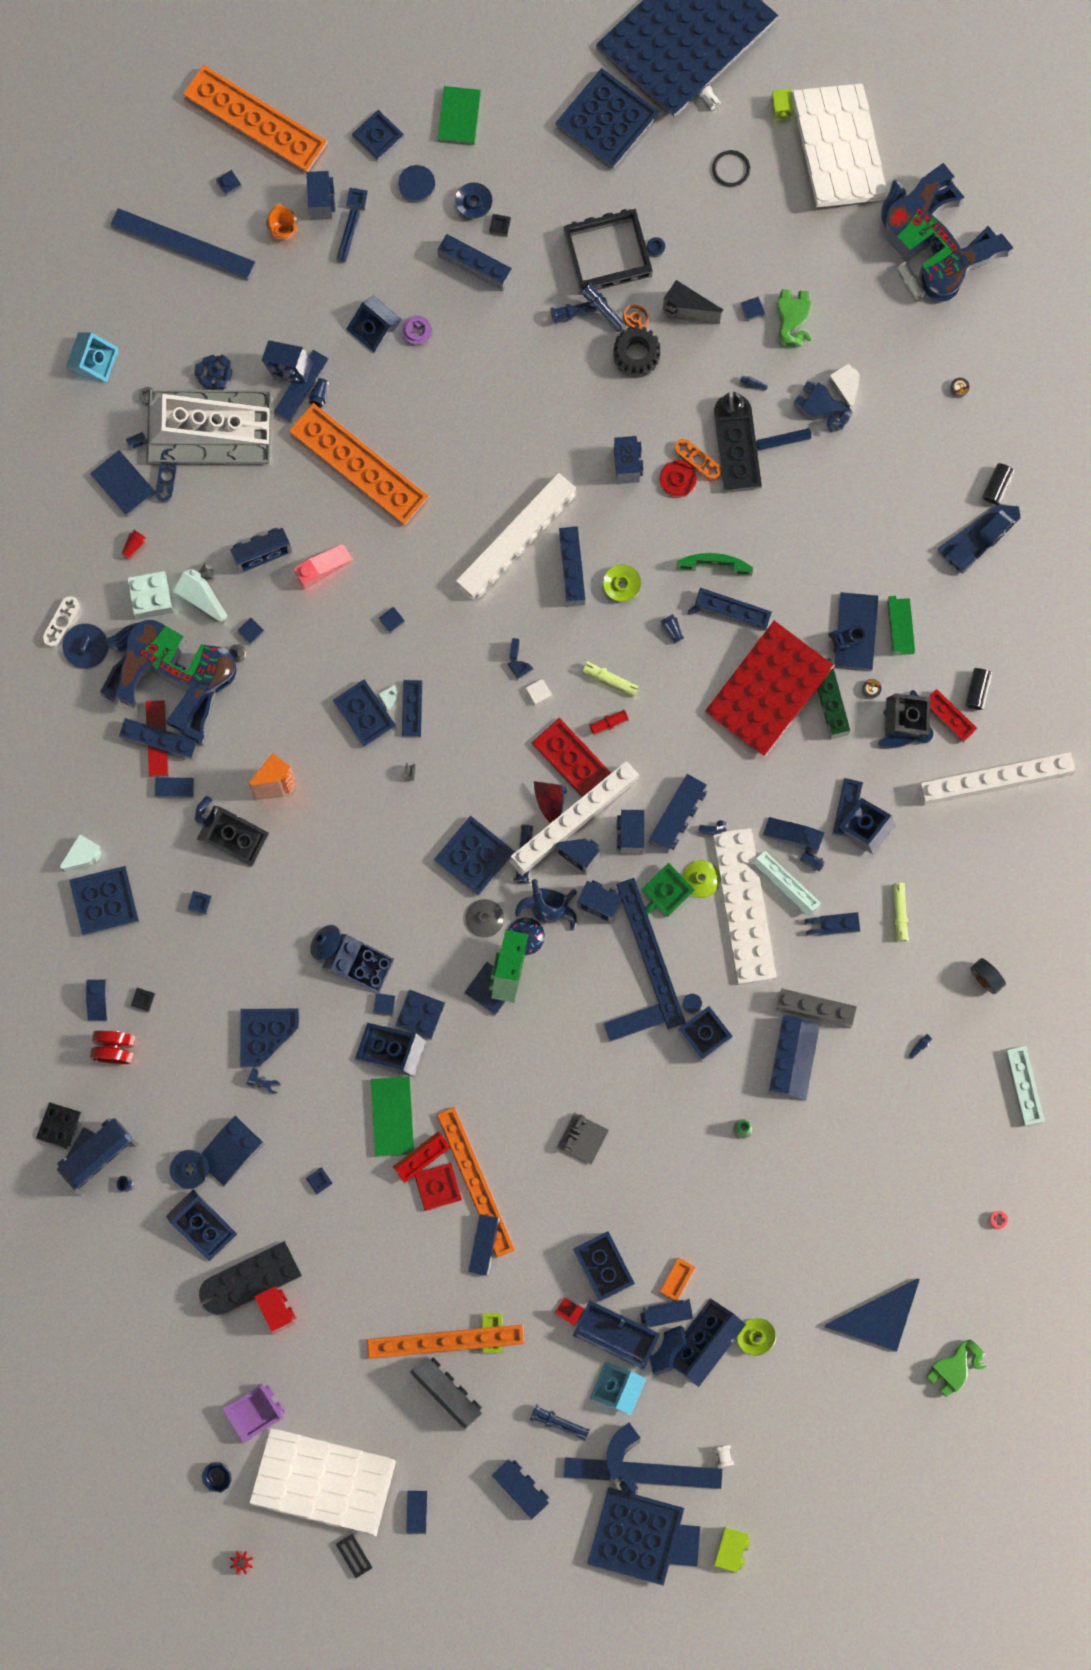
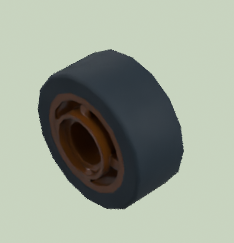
[970,958,1006,994]

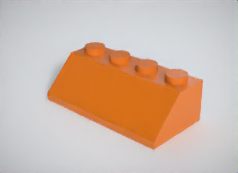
[249,753,296,800]

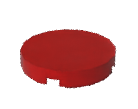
[659,460,697,498]

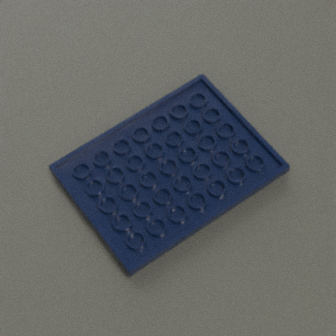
[596,0,779,118]

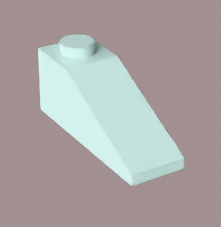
[173,570,228,621]

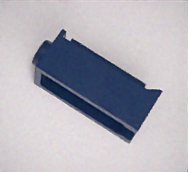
[640,1298,693,1328]

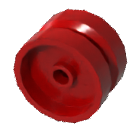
[90,1031,135,1065]

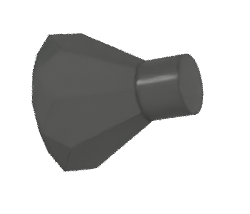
[199,562,215,579]
[229,644,247,662]

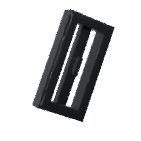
[336,1534,373,1578]

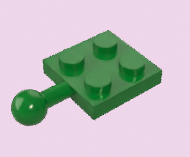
[641,862,696,917]

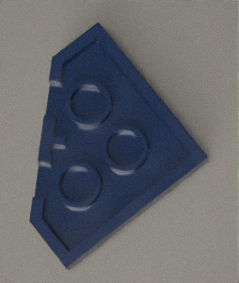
[240,1008,299,1067]

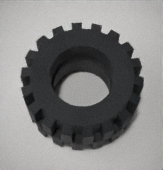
[613,326,661,377]

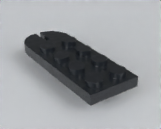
[714,392,762,492]
[199,1241,302,1316]

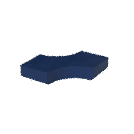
[650,1325,687,1376]

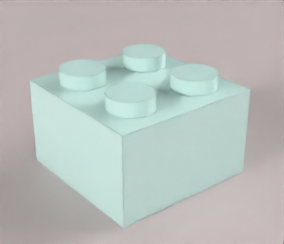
[128,571,174,620]

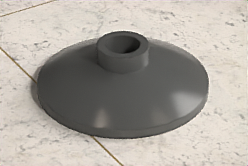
[466,899,504,937]

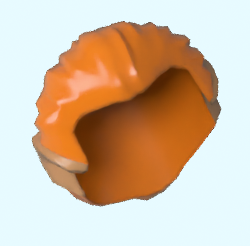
[266,204,298,241]

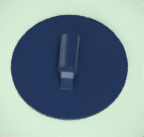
[62,623,108,668]

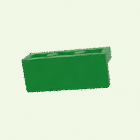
[887,596,915,656]

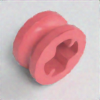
[990,1211,1008,1229]

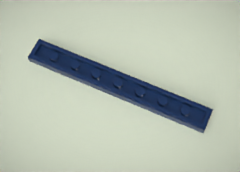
[110,208,256,280]
[616,878,686,1030]
[564,1457,722,1489]

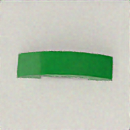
[677,553,753,576]

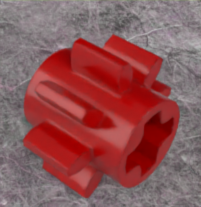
[230,1551,253,1575]

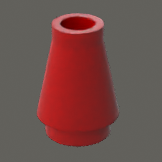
[121,530,146,559]

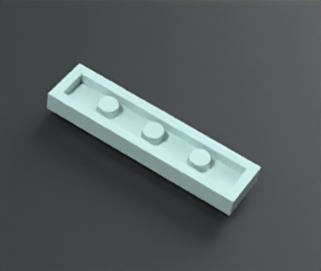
[753,851,821,916]
[1006,1046,1044,1126]

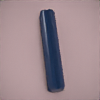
[336,209,360,263]
[756,428,812,450]

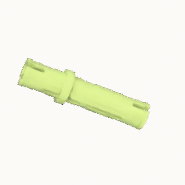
[582,661,639,697]
[892,883,909,942]

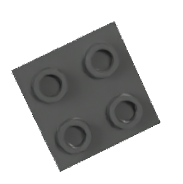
[557,1112,609,1165]

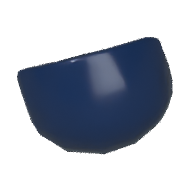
[202,1462,232,1493]

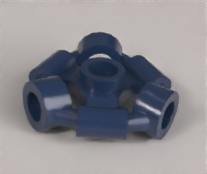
[194,354,233,390]

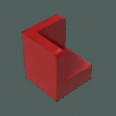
[554,1298,585,1326]

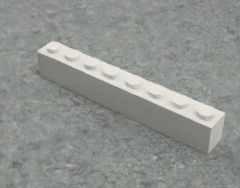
[456,473,576,600]
[919,752,1075,806]
[509,761,639,876]

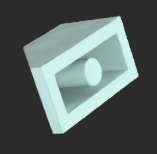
[60,835,102,872]

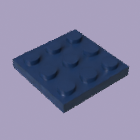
[434,815,515,896]
[69,866,139,936]

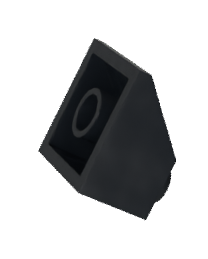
[885,693,931,738]

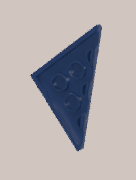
[825,1279,920,1352]

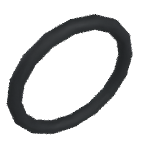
[712,150,751,187]

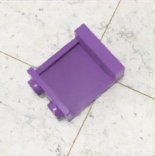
[222,1384,285,1443]

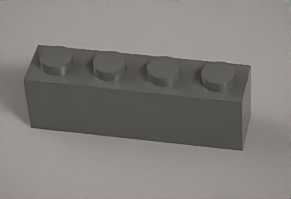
[776,988,857,1028]

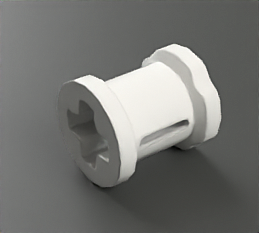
[713,1445,734,1468]

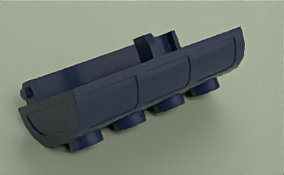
[573,1300,660,1370]

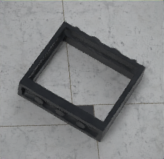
[563,209,653,291]

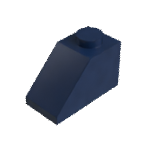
[86,979,108,1021]

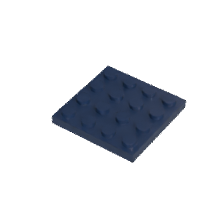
[555,68,660,169]
[587,1487,685,1586]

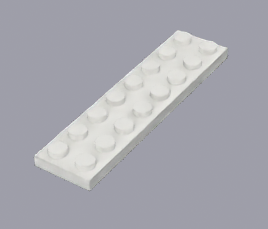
[713,828,776,985]

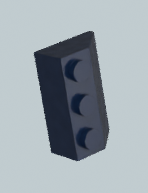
[230,528,292,574]

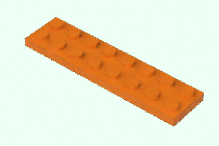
[183,64,327,172]
[289,403,429,526]

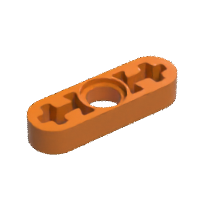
[675,439,721,481]

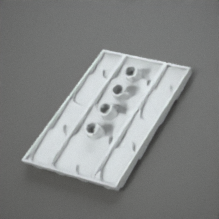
[792,84,887,207]
[250,1428,396,1537]

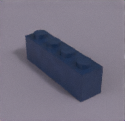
[437,234,512,291]
[559,526,586,607]
[648,774,708,853]

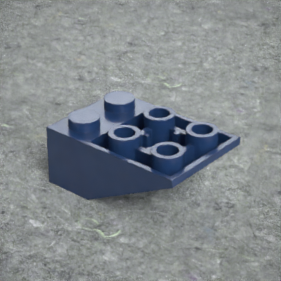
[322,934,394,993]

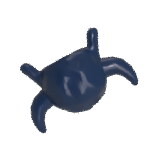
[515,879,577,931]

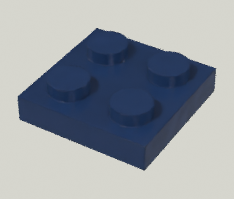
[395,989,445,1039]

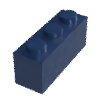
[491,1459,549,1519]

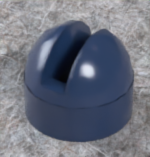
[117,1176,134,1192]

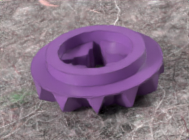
[402,315,432,346]

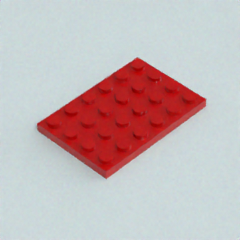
[705,620,835,757]

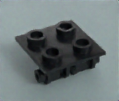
[36,1102,81,1149]

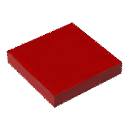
[415,1163,462,1211]

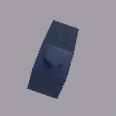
[763,817,825,854]

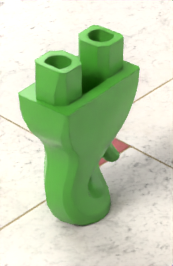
[777,289,811,348]
[926,1339,987,1397]

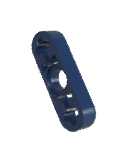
[155,449,178,503]

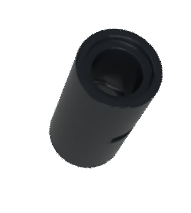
[982,463,1014,505]
[965,668,992,710]

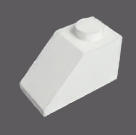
[829,364,860,410]

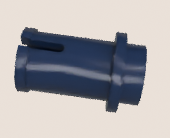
[800,850,826,872]

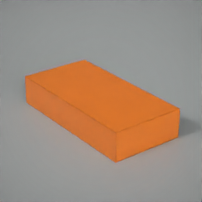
[660,1257,695,1301]

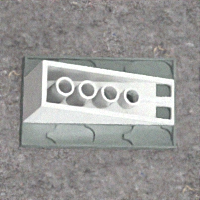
[146,390,272,465]

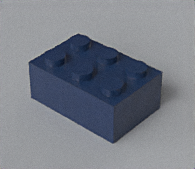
[573,1231,635,1303]

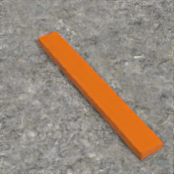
[437,1107,515,1258]
[367,1324,525,1359]

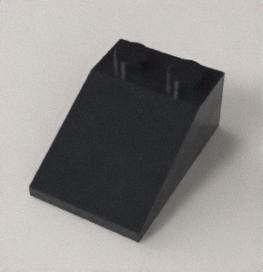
[663,280,724,324]
[197,805,269,867]

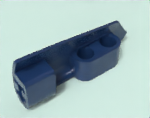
[938,504,1021,574]

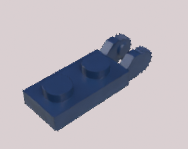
[805,912,860,936]

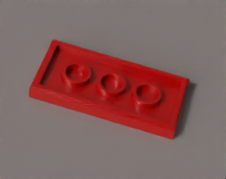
[531,717,611,797]

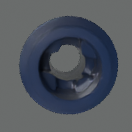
[308,378,329,408]
[660,614,684,643]

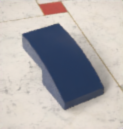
[406,1491,427,1534]

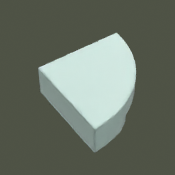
[378,685,397,711]

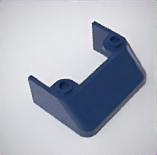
[57,1118,139,1196]

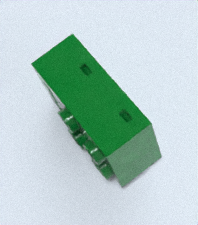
[489,930,528,1003]

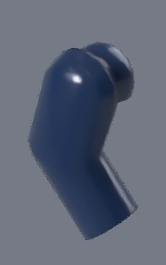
[194,796,213,825]
[699,820,727,835]

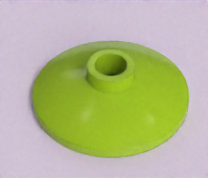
[603,564,641,602]
[683,860,721,898]
[737,1318,776,1356]

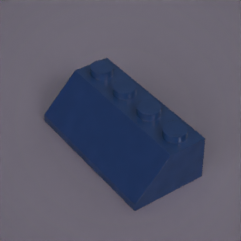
[768,1015,820,1101]
[673,1298,746,1387]

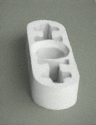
[43,596,79,648]

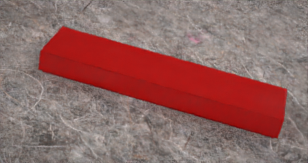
[145,700,169,777]

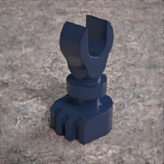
[246,1068,281,1094]

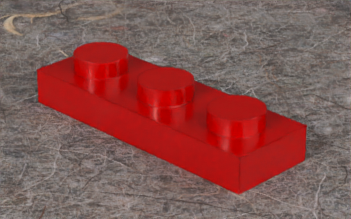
[927,689,978,743]
[392,1131,450,1183]

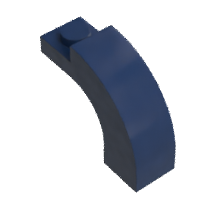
[606,1422,641,1497]

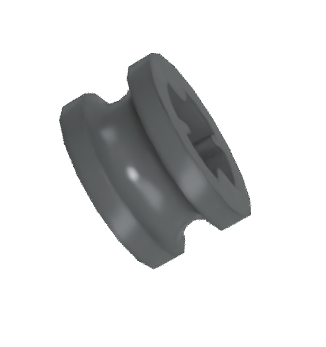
[139,387,156,405]
[404,763,416,781]

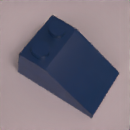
[355,1022,426,1077]
[202,1116,265,1186]
[166,1189,237,1261]

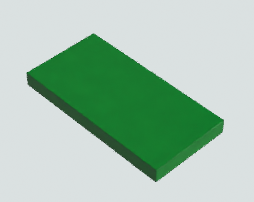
[371,1076,414,1157]

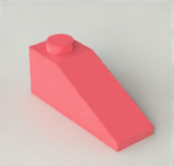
[294,544,353,589]

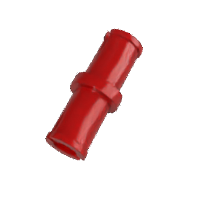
[589,709,629,735]

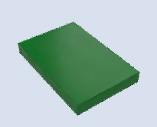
[438,86,481,145]

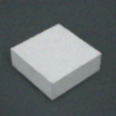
[526,679,552,705]

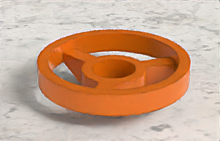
[623,304,649,329]

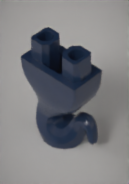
[793,380,853,433]

